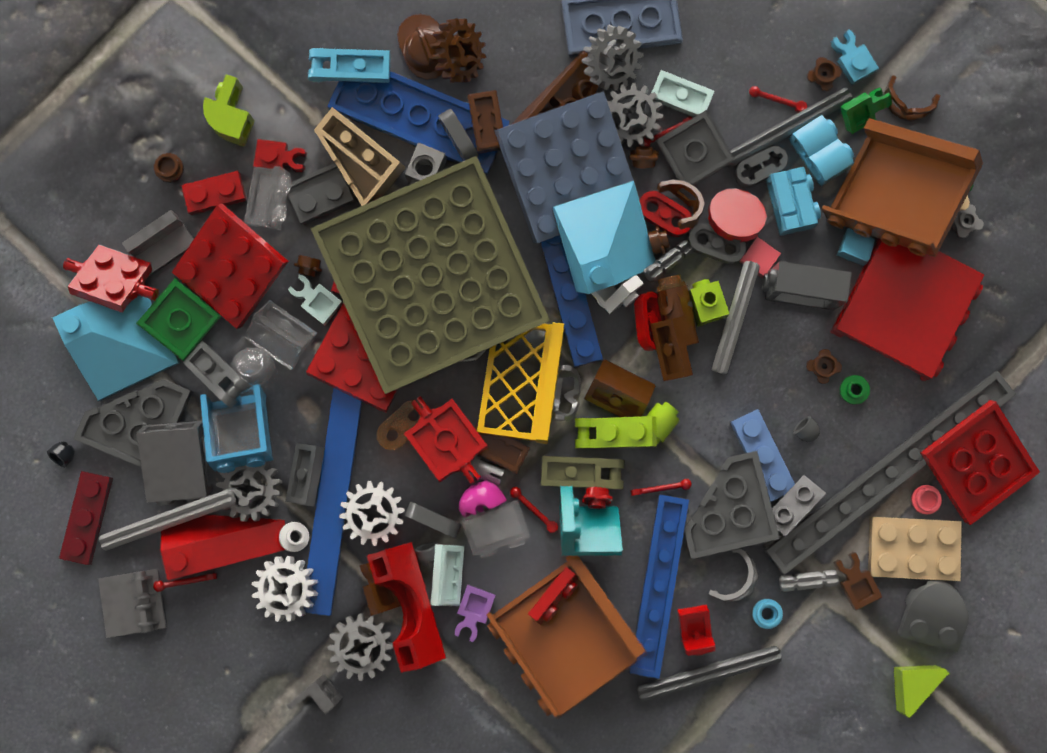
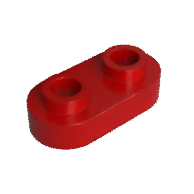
[639,191,692,237]
[634,291,662,351]

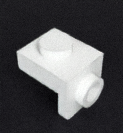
[591,275,644,314]

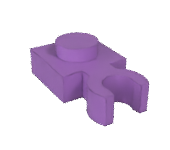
[455,584,496,642]

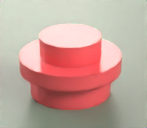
[911,485,942,515]

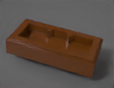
[468,90,503,154]
[474,421,530,475]

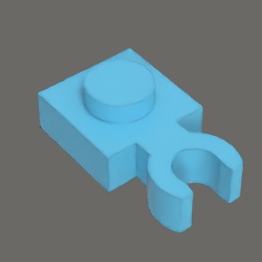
[831,30,879,85]

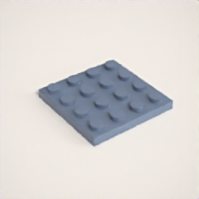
[495,91,640,243]

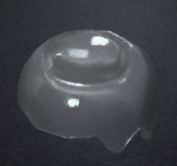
[230,347,277,395]

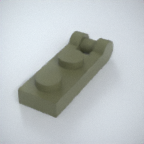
[541,456,625,490]

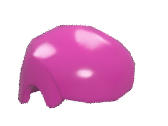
[459,481,507,518]

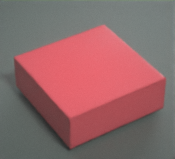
[739,237,781,278]

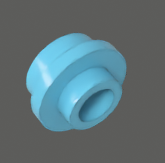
[752,599,783,629]

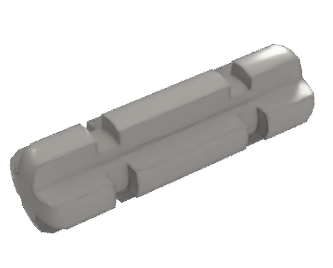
[779,570,839,592]

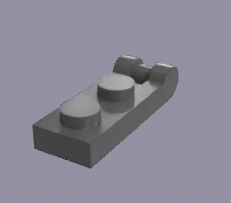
[183,341,251,409]

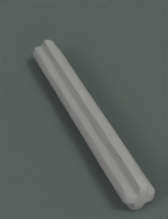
[99,489,236,550]

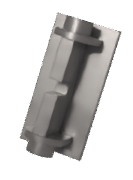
[772,475,827,537]

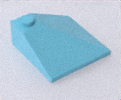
[552,181,656,294]
[53,296,180,401]

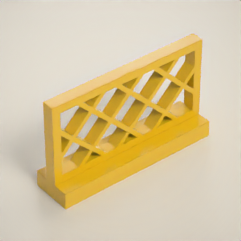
[477,322,564,444]

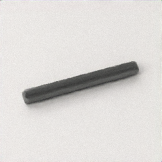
[728,88,853,168]
[636,646,782,702]

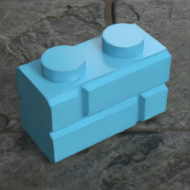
[766,167,821,236]

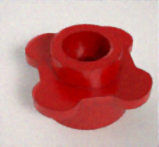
[582,487,613,509]

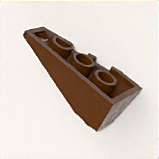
[512,51,598,124]

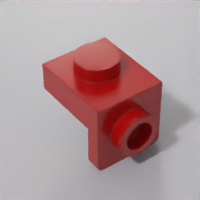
[677,604,716,656]

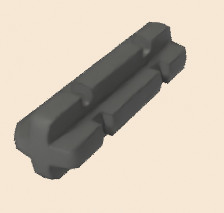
[643,240,693,282]

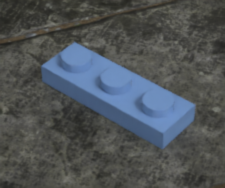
[730,409,795,502]

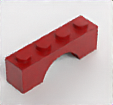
[367,542,446,673]

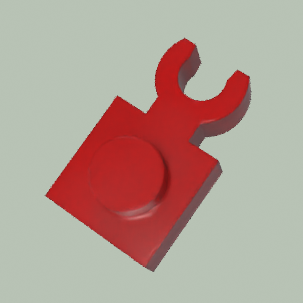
[253,139,307,173]

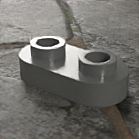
[688,223,746,264]

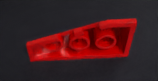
[160,515,286,581]

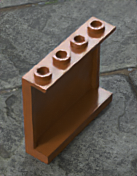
[822,118,983,257]
[486,556,648,719]

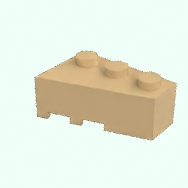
[314,107,406,206]

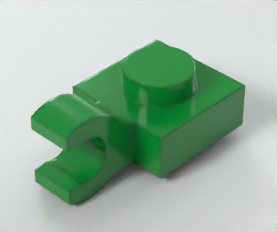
[840,88,892,134]

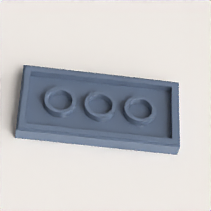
[561,0,683,58]

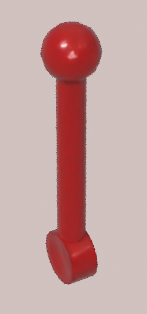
[749,86,807,113]
[639,116,692,146]
[630,478,692,496]
[510,487,558,533]
[153,573,217,592]

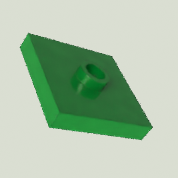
[136,278,222,361]

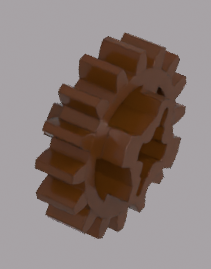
[430,18,486,83]

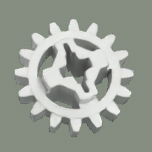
[339,481,405,546]
[252,556,318,622]

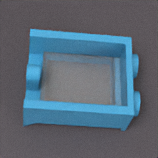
[200,384,273,473]

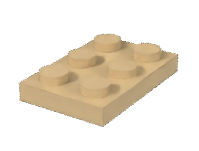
[868,517,962,581]

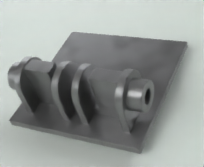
[98,568,166,638]

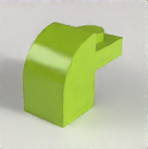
[203,74,255,147]

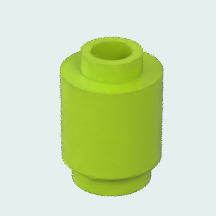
[646,402,680,445]

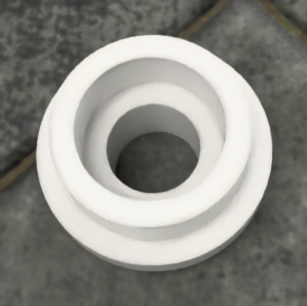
[279,522,309,552]

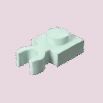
[288,275,343,326]

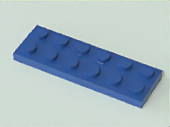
[327,71,510,176]

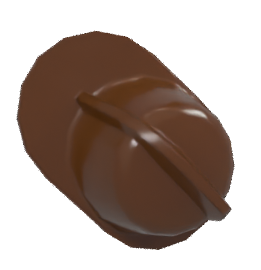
[397,14,443,80]

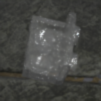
[244,166,292,230]

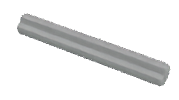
[712,261,760,374]

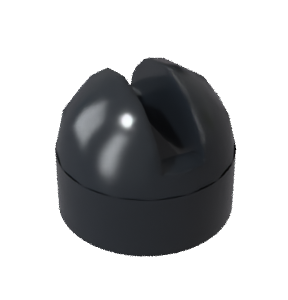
[47,441,75,468]

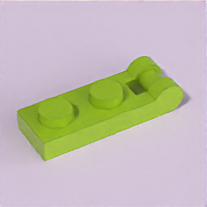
[575,416,657,449]

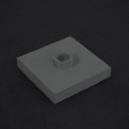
[656,110,736,191]

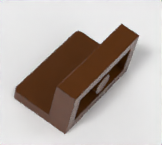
[584,360,656,417]

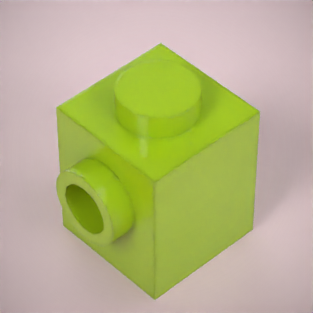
[689,279,730,327]

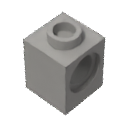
[405,143,447,185]

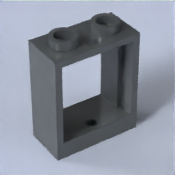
[761,261,852,311]

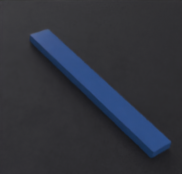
[303,388,362,616]

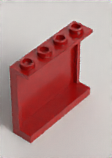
[830,238,984,381]

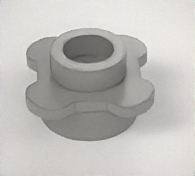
[952,204,984,238]

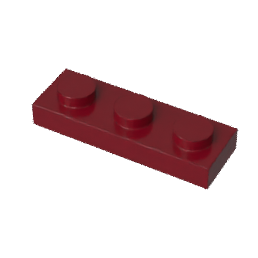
[59,471,113,565]

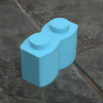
[789,115,854,186]

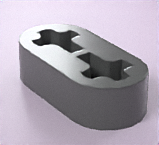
[438,108,479,161]
[734,146,788,188]
[405,501,462,538]

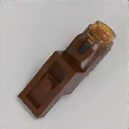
[650,274,699,381]

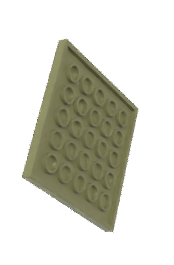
[311,156,550,394]

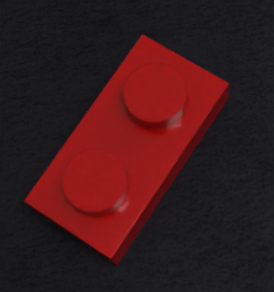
[181,171,247,215]
[528,567,578,625]

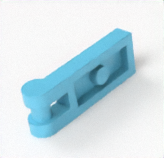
[308,48,391,83]

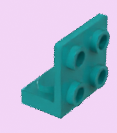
[559,486,623,556]

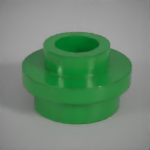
[840,375,870,405]

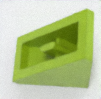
[894,665,949,718]

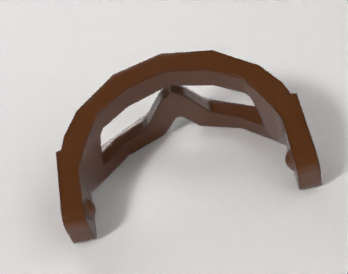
[884,75,941,121]
[657,179,705,230]

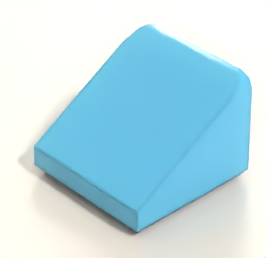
[837,228,875,266]

